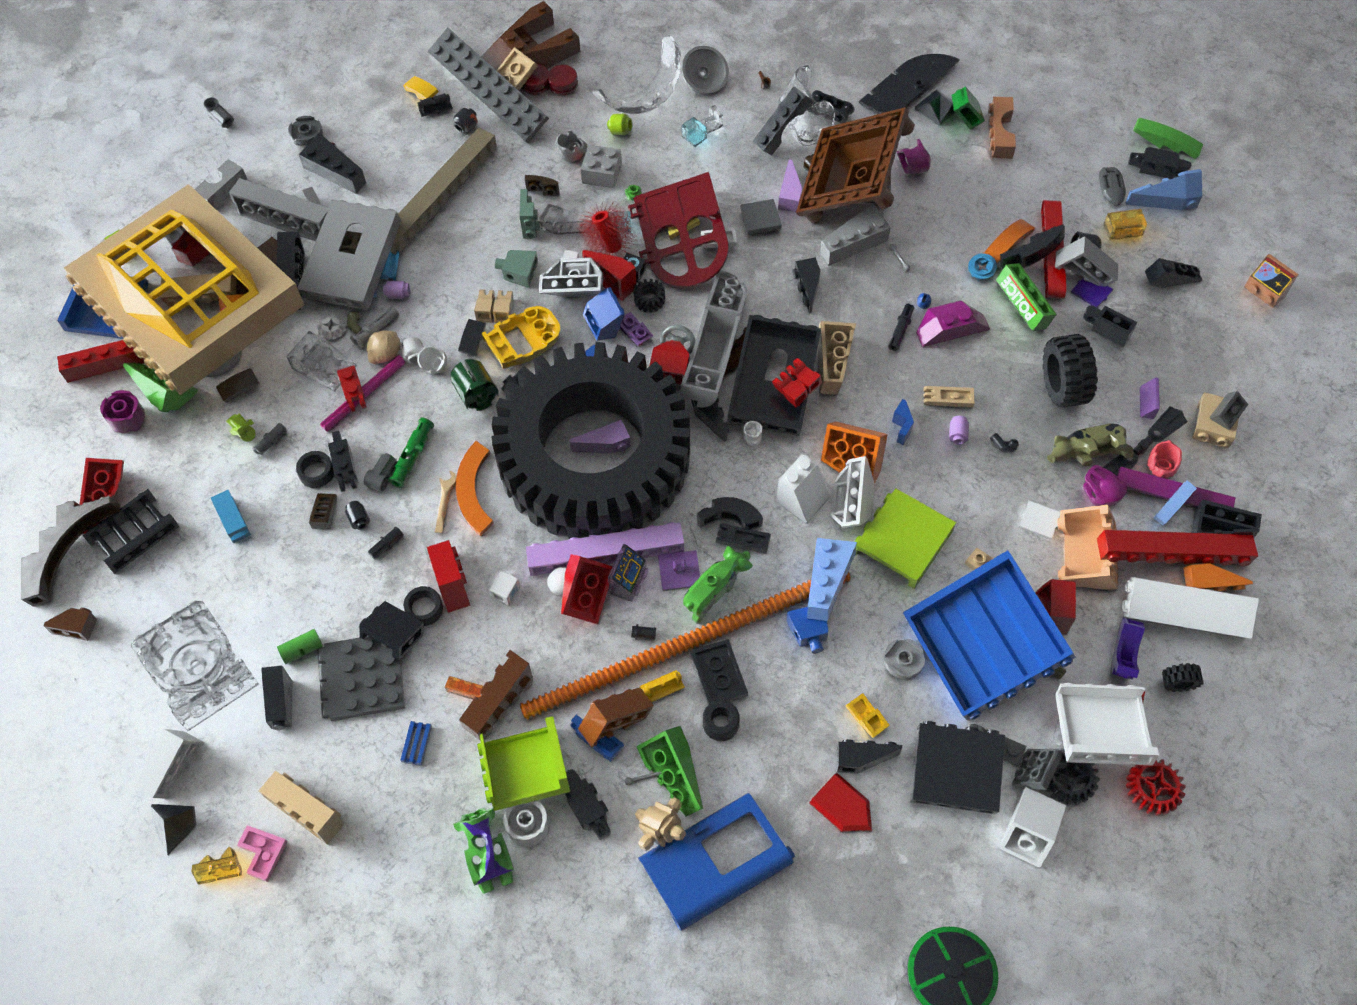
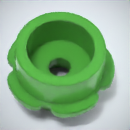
[625,185,642,201]

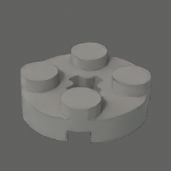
[884,639,925,681]

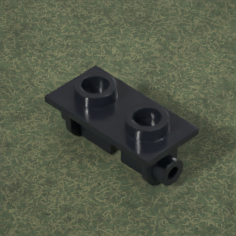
[417,93,453,117]

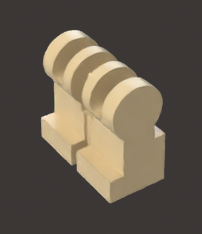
[474,289,513,323]

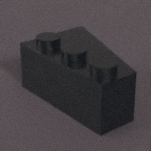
[1192,499,1262,537]

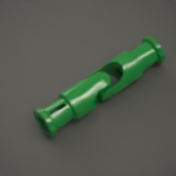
[388,417,434,488]

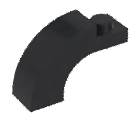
[697,497,763,530]

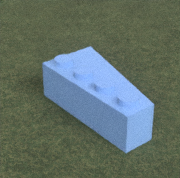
[807,538,857,621]

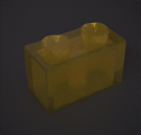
[1104,209,1147,240]

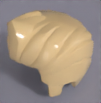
[367,331,401,364]

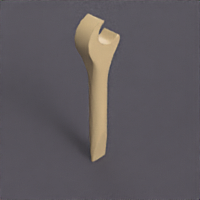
[435,471,456,533]

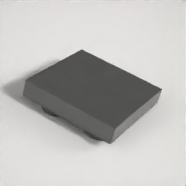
[740,199,782,235]
[1012,749,1063,790]

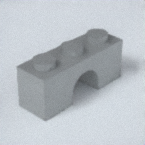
[195,159,247,208]

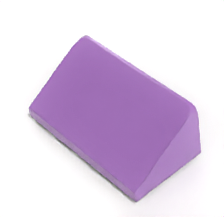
[1140,378,1160,419]

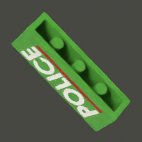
[996,263,1057,331]

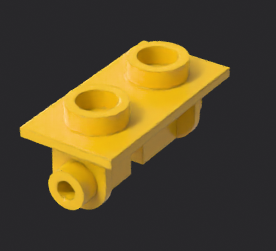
[639,670,685,702]

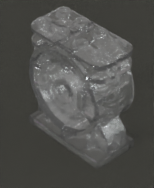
[131,600,260,732]

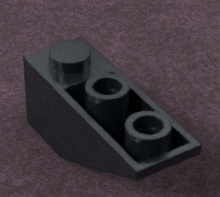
[792,257,821,313]
[1145,258,1202,288]
[691,397,729,441]
[837,739,902,774]

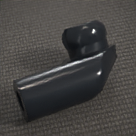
[990,433,1019,452]

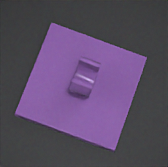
[658,550,700,591]

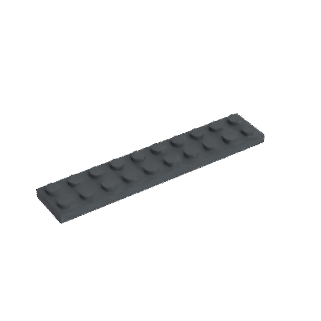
[427,27,549,143]

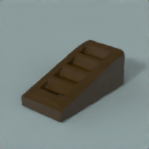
[309,493,337,529]

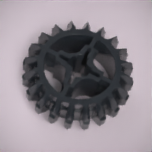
[1045,748,1100,806]

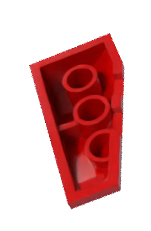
[79,458,124,534]

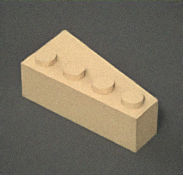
[259,771,344,845]

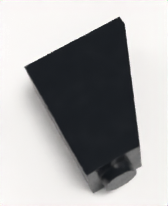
[261,665,293,730]

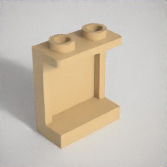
[1192,392,1239,448]

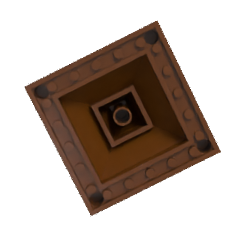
[796,107,915,223]

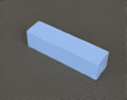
[1153,480,1197,526]

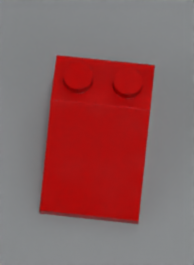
[582,250,636,301]
[561,554,615,625]

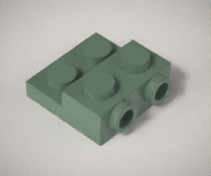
[519,189,540,239]

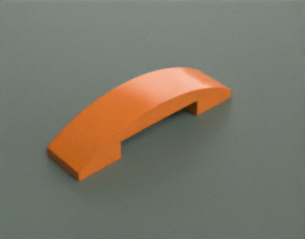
[984,219,1035,265]

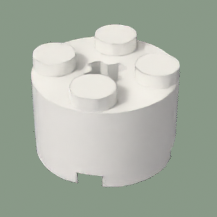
[503,801,549,847]

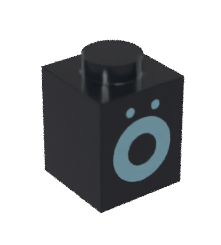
[624,253,646,282]

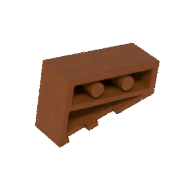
[578,687,654,748]

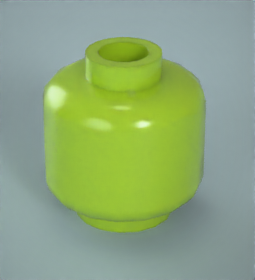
[607,114,633,136]

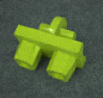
[226,413,256,442]

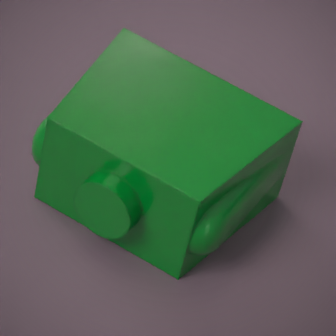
[951,86,985,130]

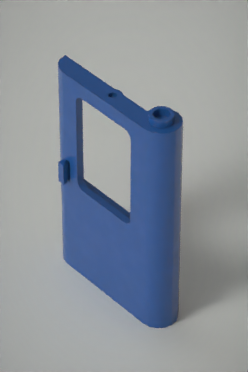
[638,793,795,931]

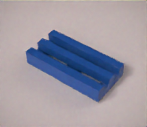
[400,721,432,766]

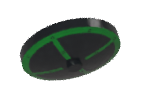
[907,926,999,1005]

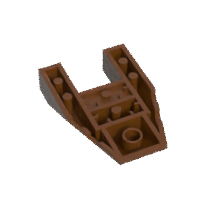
[481,1,580,71]

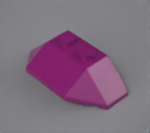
[916,300,990,347]

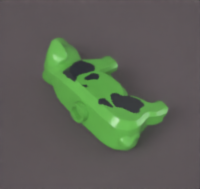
[683,546,753,624]

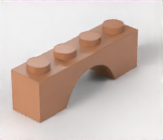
[988,97,1016,159]

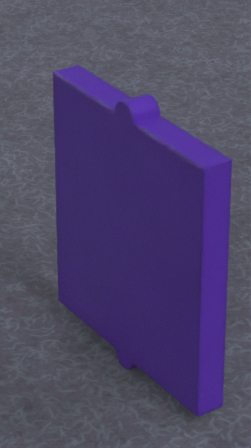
[1071,277,1113,308]

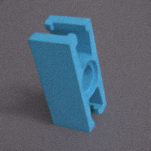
[211,490,251,543]

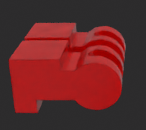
[772,358,822,408]

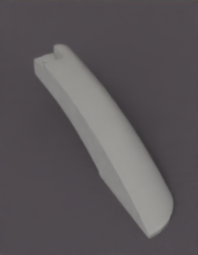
[680,270,747,408]

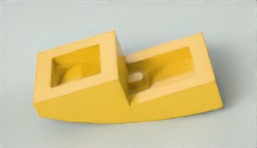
[403,76,439,100]
[845,693,890,737]

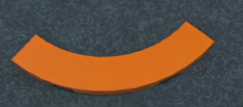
[456,441,494,536]

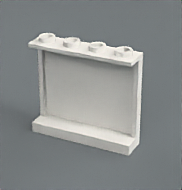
[1055,683,1159,765]

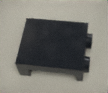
[359,601,424,660]

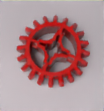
[1125,759,1186,816]

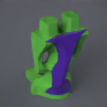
[453,808,514,894]

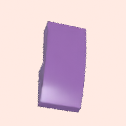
[620,312,653,346]

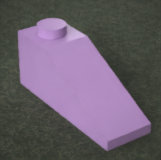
[778,160,802,212]
[569,420,631,453]

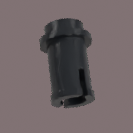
[631,624,656,640]

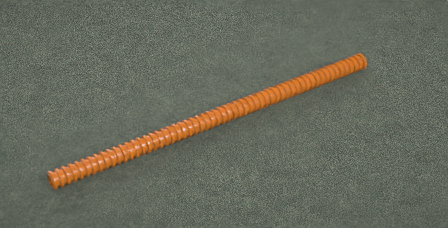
[520,571,851,720]

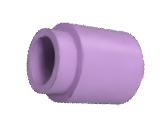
[383,281,410,299]
[949,416,969,445]

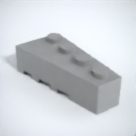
[820,204,891,266]

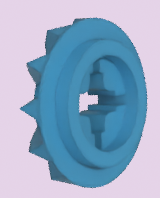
[968,253,997,280]

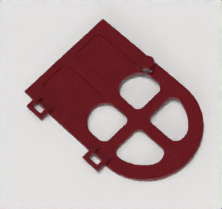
[628,172,729,288]

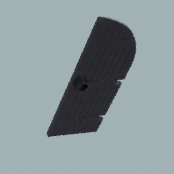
[859,54,960,114]

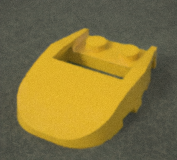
[482,306,560,369]

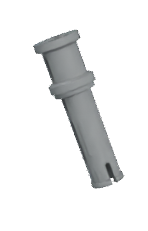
[350,306,399,349]

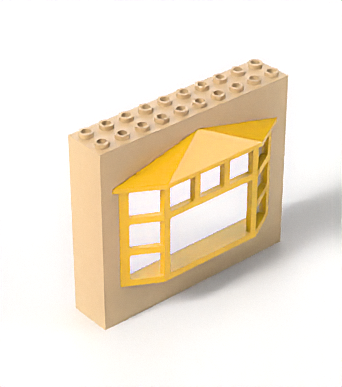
[64,184,304,395]

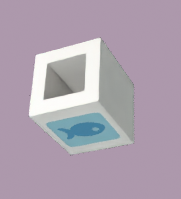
[489,571,520,606]

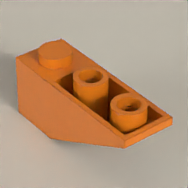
[1183,564,1253,592]

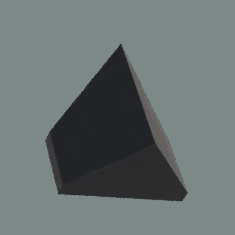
[151,804,196,855]

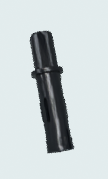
[888,303,914,351]

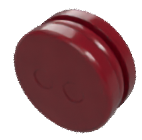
[522,64,549,95]
[548,65,578,96]

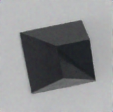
[915,89,956,126]

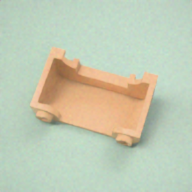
[1058,505,1119,590]

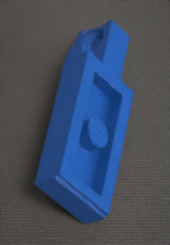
[570,714,624,762]

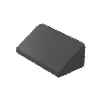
[1210,391,1249,430]

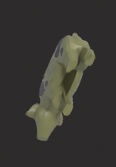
[1047,423,1133,467]

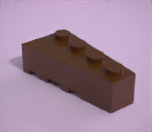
[459,650,533,740]

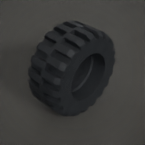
[1043,334,1098,408]

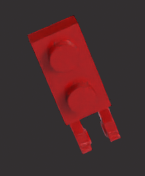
[337,365,367,412]

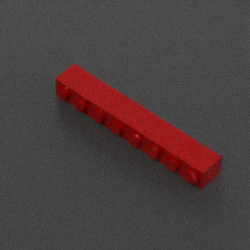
[1097,530,1258,566]

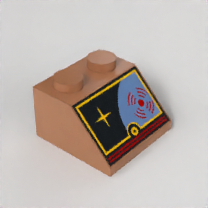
[1244,254,1299,308]

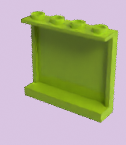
[854,488,956,589]
[477,716,570,811]

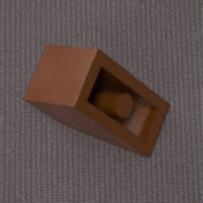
[43,607,97,641]

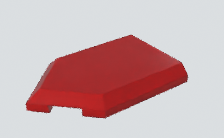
[809,773,872,832]

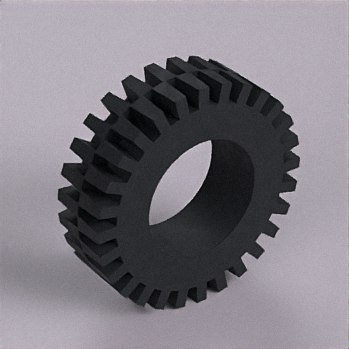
[491,342,690,539]

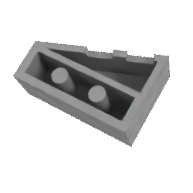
[1055,237,1118,286]

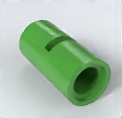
[277,628,323,665]

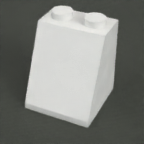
[776,454,830,524]
[999,787,1066,868]

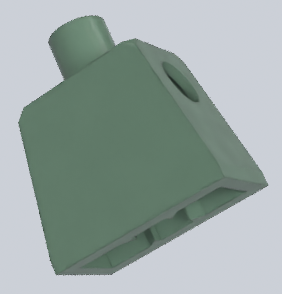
[495,250,538,288]

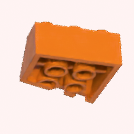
[821,421,888,483]

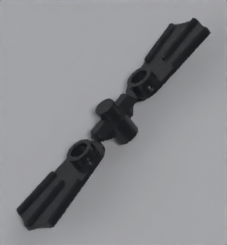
[1103,406,1188,477]

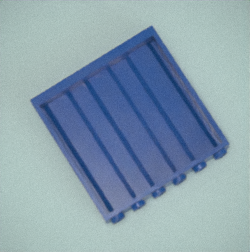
[903,550,1076,720]

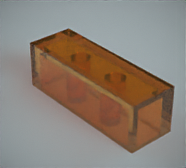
[445,676,483,700]

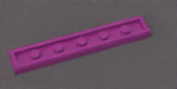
[1118,467,1236,508]

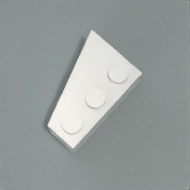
[132,729,204,798]

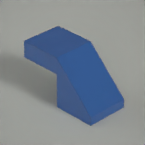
[892,399,914,445]

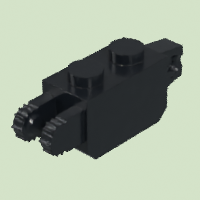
[1128,147,1192,179]
[328,431,357,492]
[565,769,611,840]

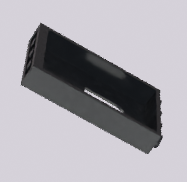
[727,315,821,436]

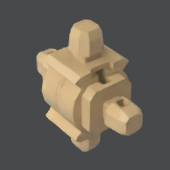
[635,797,686,851]

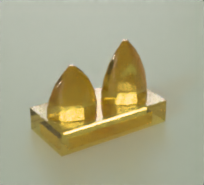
[191,847,242,885]

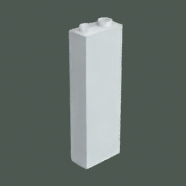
[1122,577,1259,639]

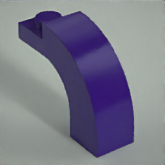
[1112,617,1145,680]

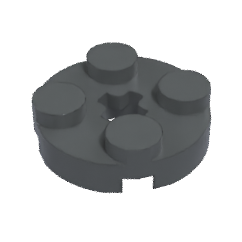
[288,116,323,145]

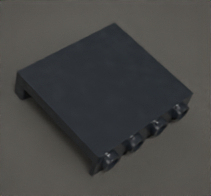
[910,721,1005,814]

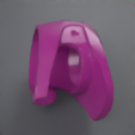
[897,139,931,175]
[1083,465,1127,507]

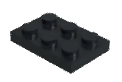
[690,639,748,705]

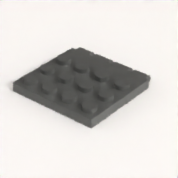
[317,636,405,721]

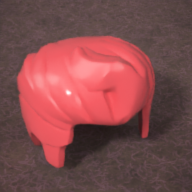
[1147,440,1182,479]

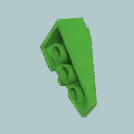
[123,363,198,412]
[636,726,703,817]

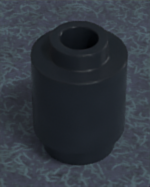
[345,501,370,530]

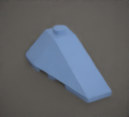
[1125,169,1202,210]

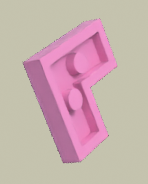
[237,825,288,882]

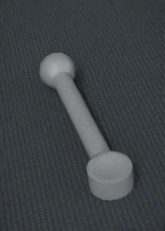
[889,244,910,271]
[625,771,661,785]

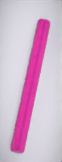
[320,355,405,432]

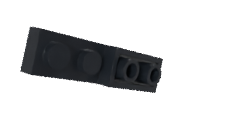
[1000,224,1065,269]

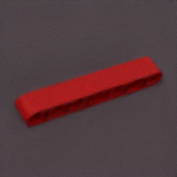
[1041,200,1066,299]

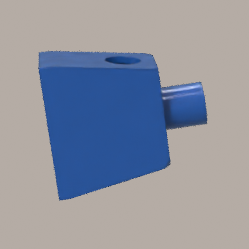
[786,607,828,654]

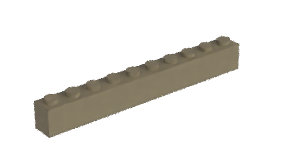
[390,128,497,255]

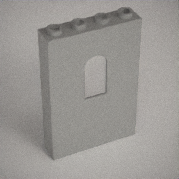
[298,200,401,310]

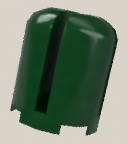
[450,359,499,411]

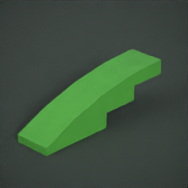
[1133,118,1203,159]

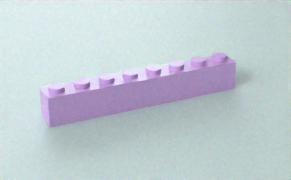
[526,522,684,576]

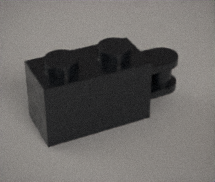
[1083,306,1138,347]

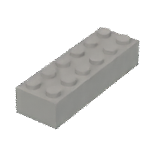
[229,178,329,241]

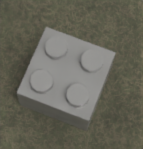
[581,145,622,188]

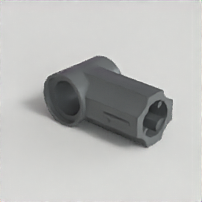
[204,97,234,128]
[363,453,397,492]

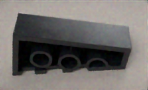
[299,133,366,194]
[276,232,305,310]

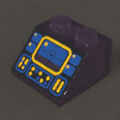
[608,544,649,602]

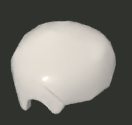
[417,345,447,375]
[547,567,566,597]

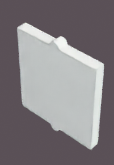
[1019,501,1060,540]

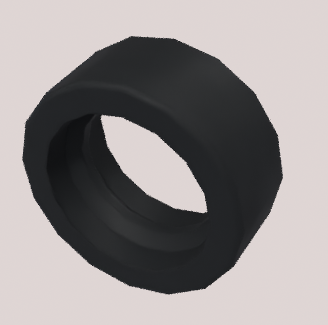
[296,451,334,488]
[403,586,443,626]

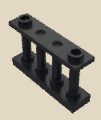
[82,489,180,574]

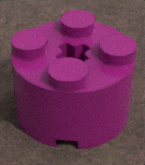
[100,390,145,433]

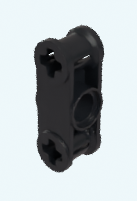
[808,90,855,123]

